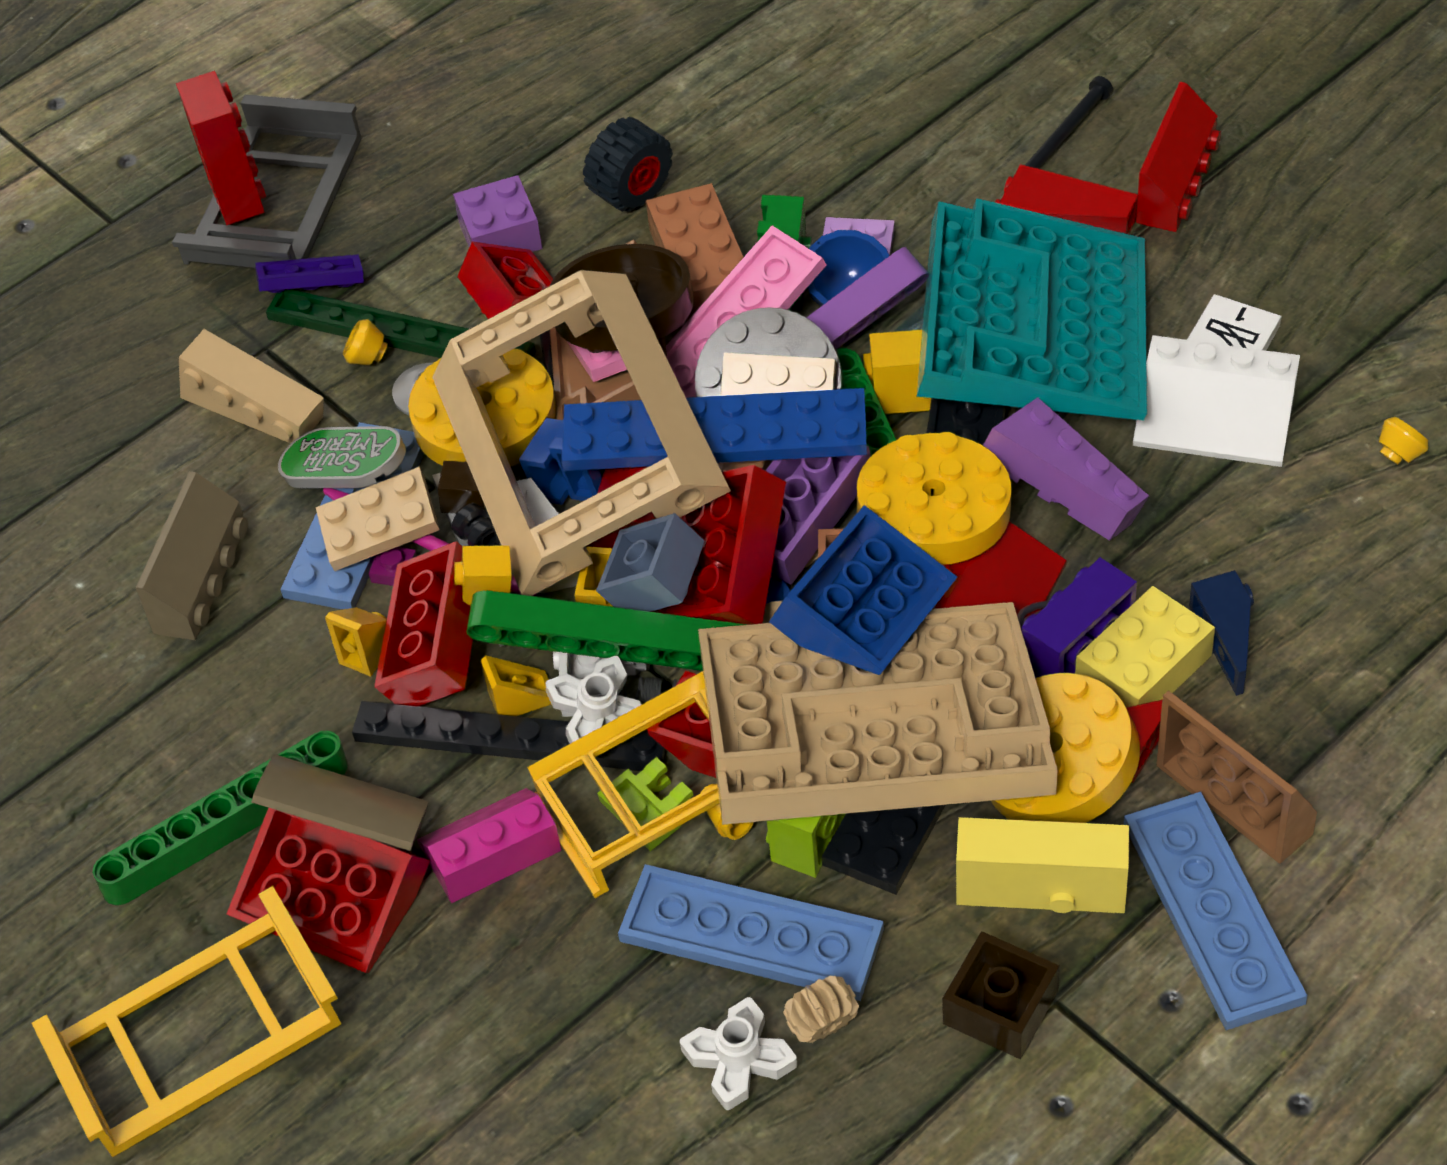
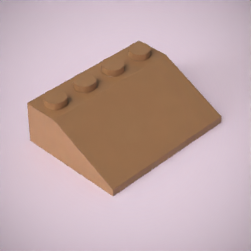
[1156,691,1317,864]

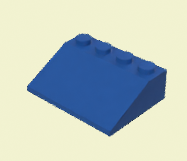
[769,505,957,675]

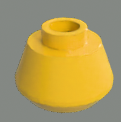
[343,319,387,365]
[1378,416,1428,465]

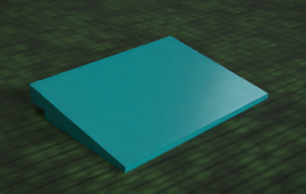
[917,198,1147,420]

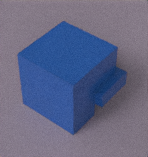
[519,418,605,505]

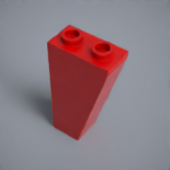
[995,164,1138,234]

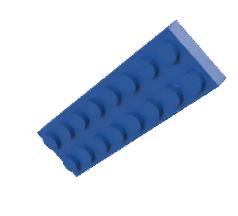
[561,388,867,471]

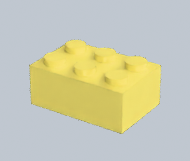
[1075,586,1215,708]

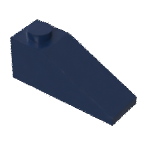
[1189,570,1254,696]

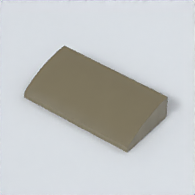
[251,754,429,851]

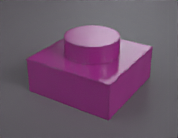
[369,547,417,586]

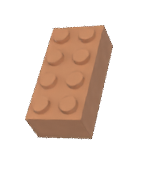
[646,183,744,322]

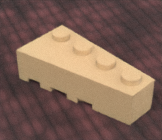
[179,329,324,443]

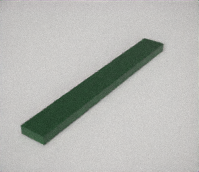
[266,289,536,358]

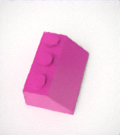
[417,788,561,903]

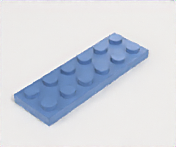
[280,422,424,609]
[1124,792,1307,1030]
[618,864,884,1001]

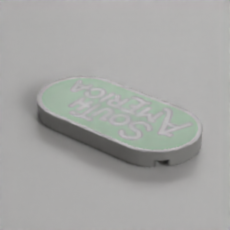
[278,426,406,488]

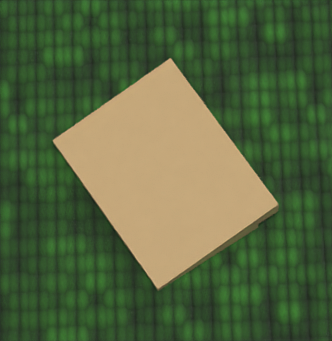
[698,602,1057,825]

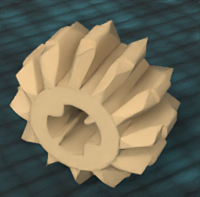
[783,976,859,1043]

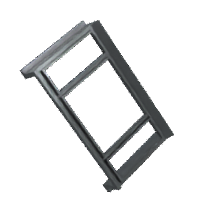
[172,95,362,268]

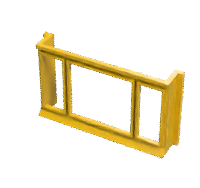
[527,671,720,898]
[32,886,341,1157]

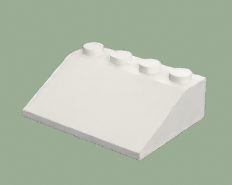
[1133,335,1300,467]

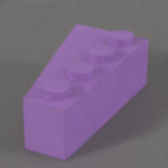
[983,398,1149,541]

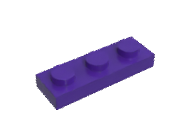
[255,254,364,293]

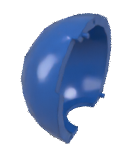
[807,230,890,307]

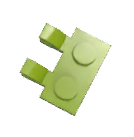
[597,757,693,851]

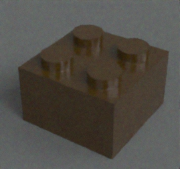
[942,931,1060,1059]

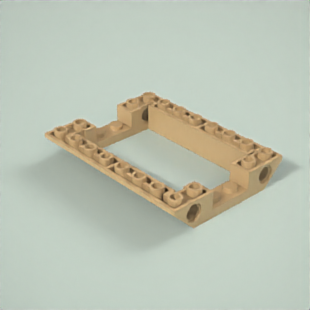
[432,270,731,596]

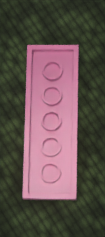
[666,226,826,398]

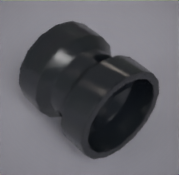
[452,503,500,546]

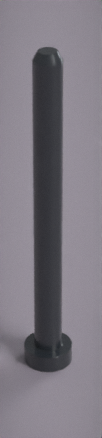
[1025,76,1113,169]

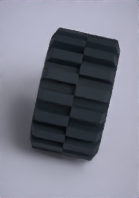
[583,117,673,212]

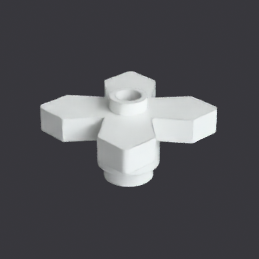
[546,656,642,744]
[680,997,797,1110]

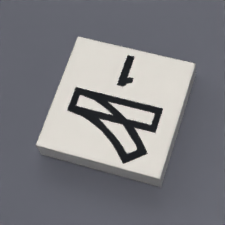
[1187,294,1281,350]

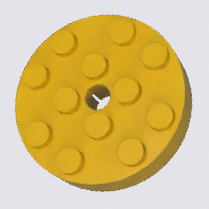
[408,348,556,467]
[857,432,1011,565]
[991,673,1140,823]

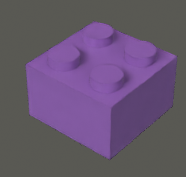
[453,175,542,252]

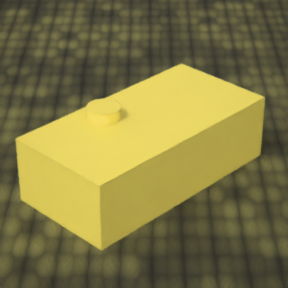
[956,817,1129,913]

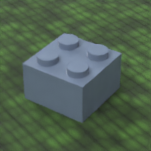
[596,513,705,612]

